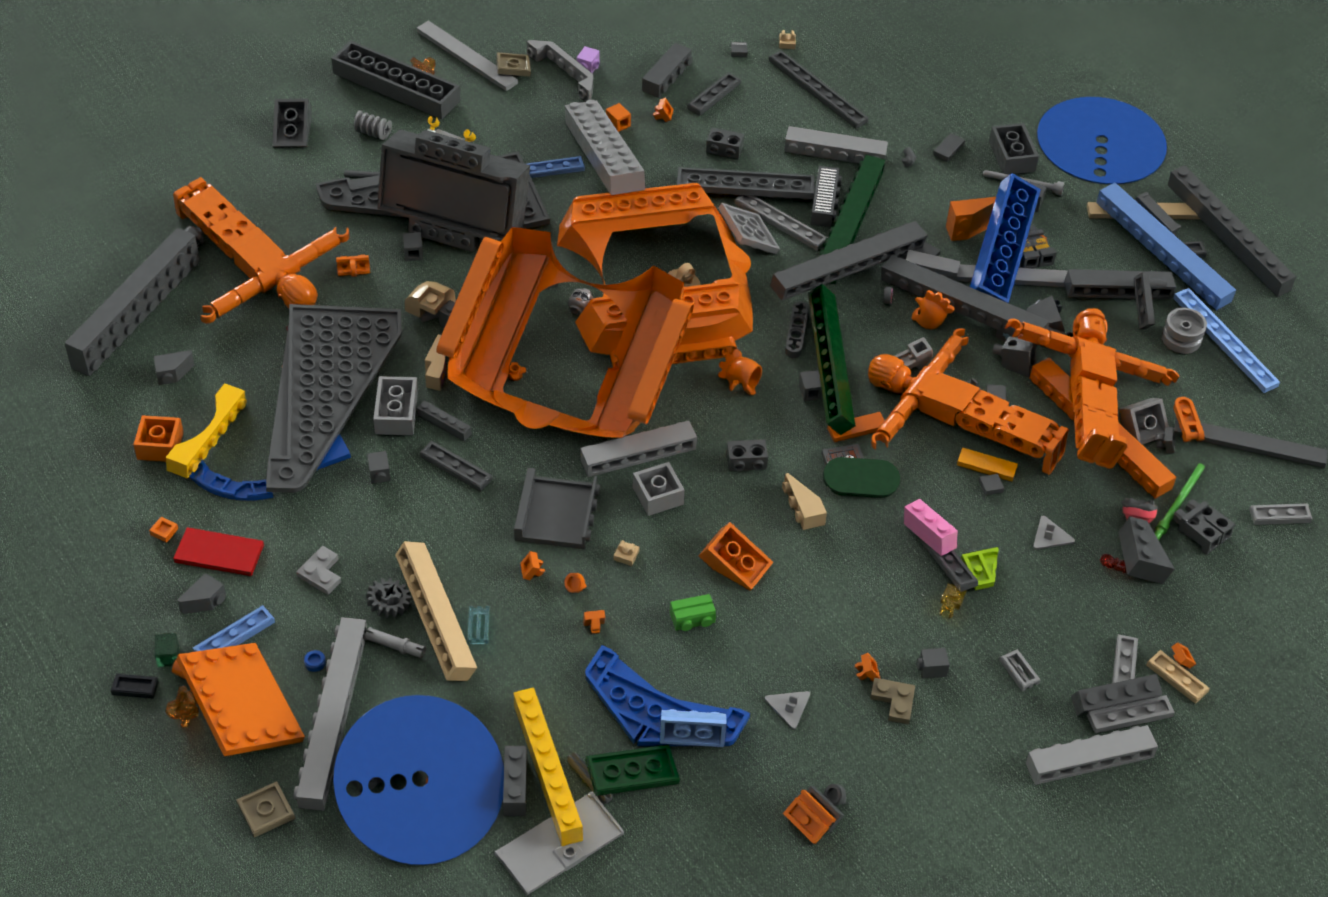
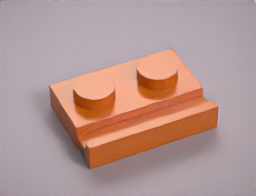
[783,790,836,844]

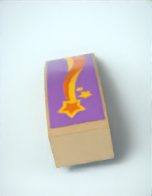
[425,334,446,391]

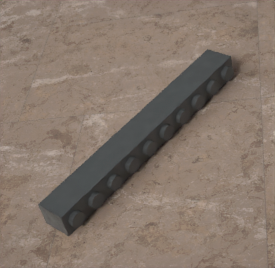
[1168,165,1296,297]
[770,221,928,301]
[881,255,1049,346]

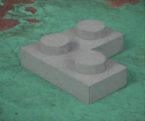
[296,545,341,595]

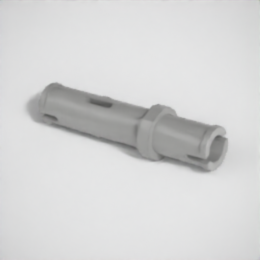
[365,627,426,659]

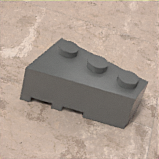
[1118,516,1174,584]

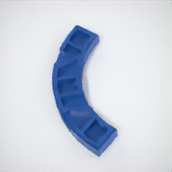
[189,460,274,501]

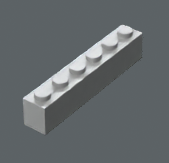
[784,126,888,164]
[581,421,697,477]
[1026,725,1158,785]

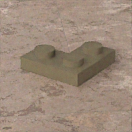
[870,677,915,724]

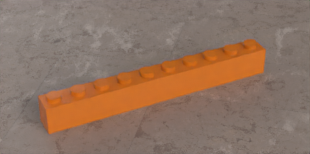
[1030,357,1176,499]

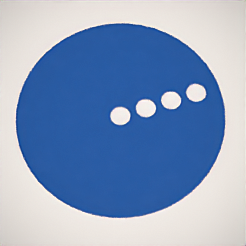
[1037,97,1167,184]
[333,695,504,865]

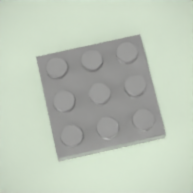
[718,203,780,254]

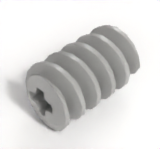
[354,110,392,140]

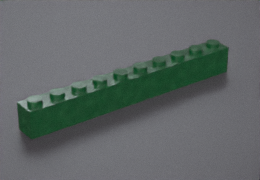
[819,155,885,285]
[808,284,856,435]

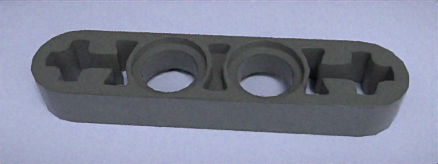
[785,301,809,358]

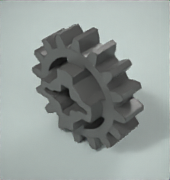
[366,578,411,618]

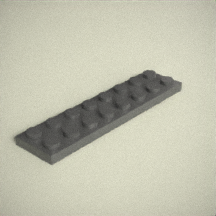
[677,167,814,200]

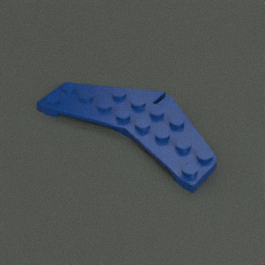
[585,645,750,746]

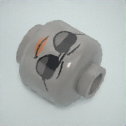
[568,288,594,316]

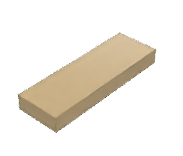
[1146,650,1210,704]

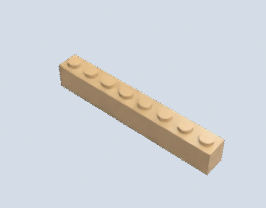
[395,541,477,681]

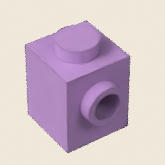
[577,46,600,73]

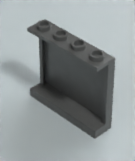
[514,468,600,549]

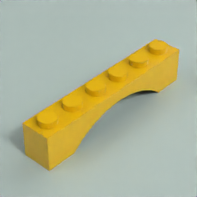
[166,383,247,479]

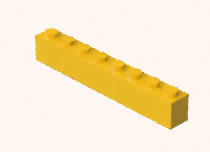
[513,687,583,846]

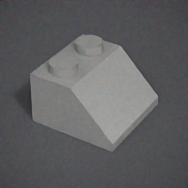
[1119,398,1169,444]

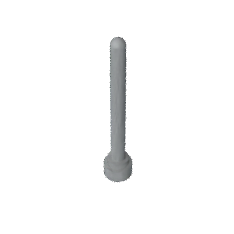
[983,170,1065,196]

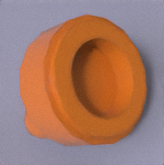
[564,573,587,593]

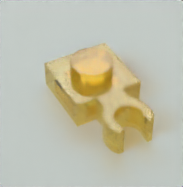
[940,583,967,618]

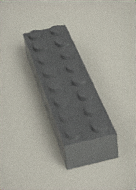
[331,40,461,119]

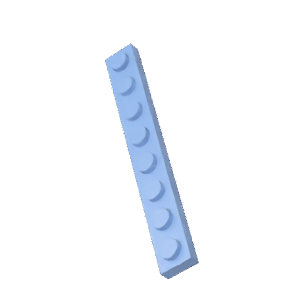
[1173,288,1280,393]

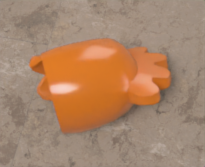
[912,290,955,330]
[718,349,762,395]

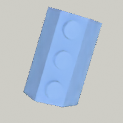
[660,709,726,747]

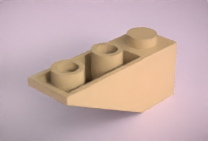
[782,473,827,530]

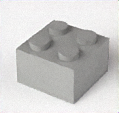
[633,462,685,516]

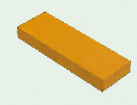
[957,448,1018,482]

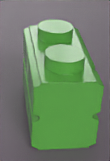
[670,594,716,631]

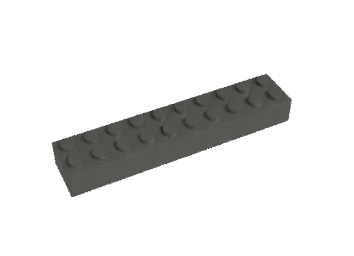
[64,228,200,376]

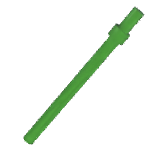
[1154,463,1205,540]

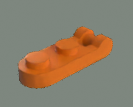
[1173,397,1205,442]

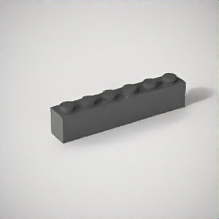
[1064,269,1176,300]

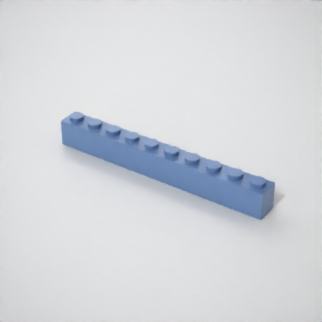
[1096,182,1236,311]

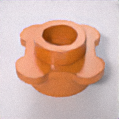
[508,362,526,381]

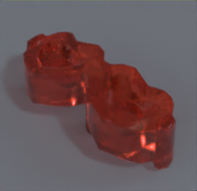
[1100,554,1127,573]

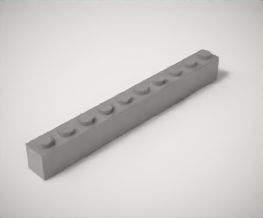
[294,617,368,811]

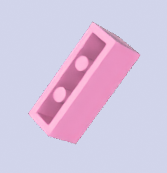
[904,499,958,556]

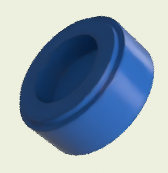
[304,650,326,672]

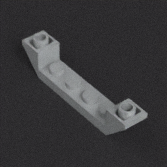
[526,40,593,101]

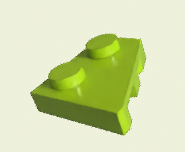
[961,547,999,590]

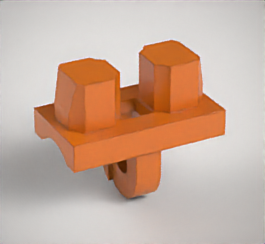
[336,254,370,277]

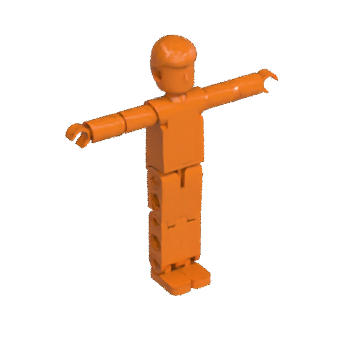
[173,177,349,324]
[1004,308,1179,469]
[868,328,1069,475]

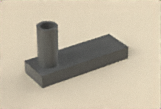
[1133,272,1167,329]

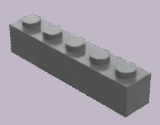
[417,400,472,441]

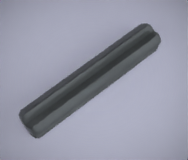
[567,752,613,804]

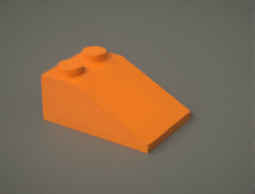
[946,197,996,241]
[699,522,773,591]

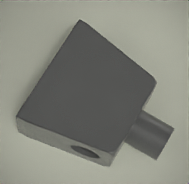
[993,337,1036,377]

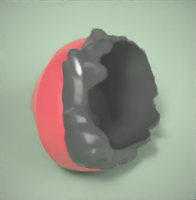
[1121,498,1158,524]

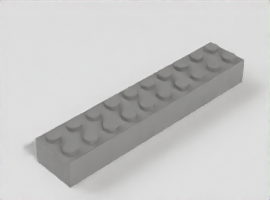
[565,100,645,195]

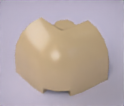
[405,281,456,318]

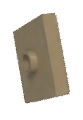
[496,52,531,77]
[236,781,295,838]

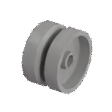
[1162,307,1207,354]

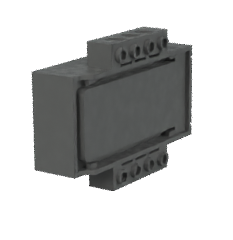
[377,129,530,252]

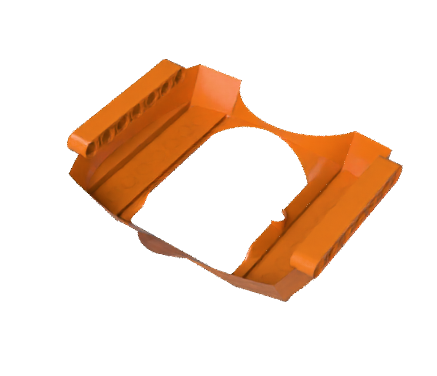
[557,183,753,367]
[436,227,694,438]

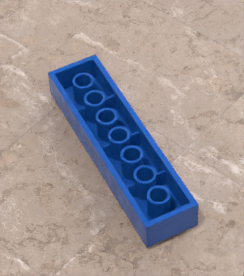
[970,173,1041,303]

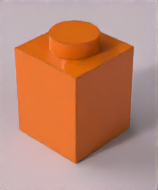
[606,103,631,132]

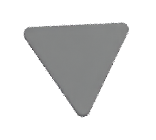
[1033,515,1075,550]
[765,691,810,729]

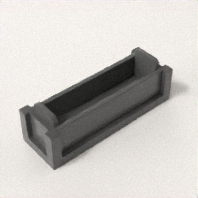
[1135,192,1182,236]

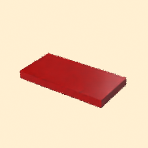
[173,527,264,576]

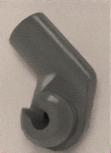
[902,147,917,167]

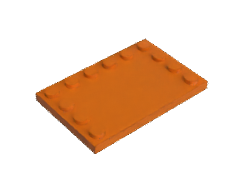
[176,643,305,756]

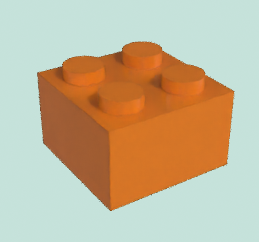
[133,415,184,462]

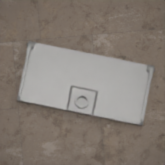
[494,791,624,895]

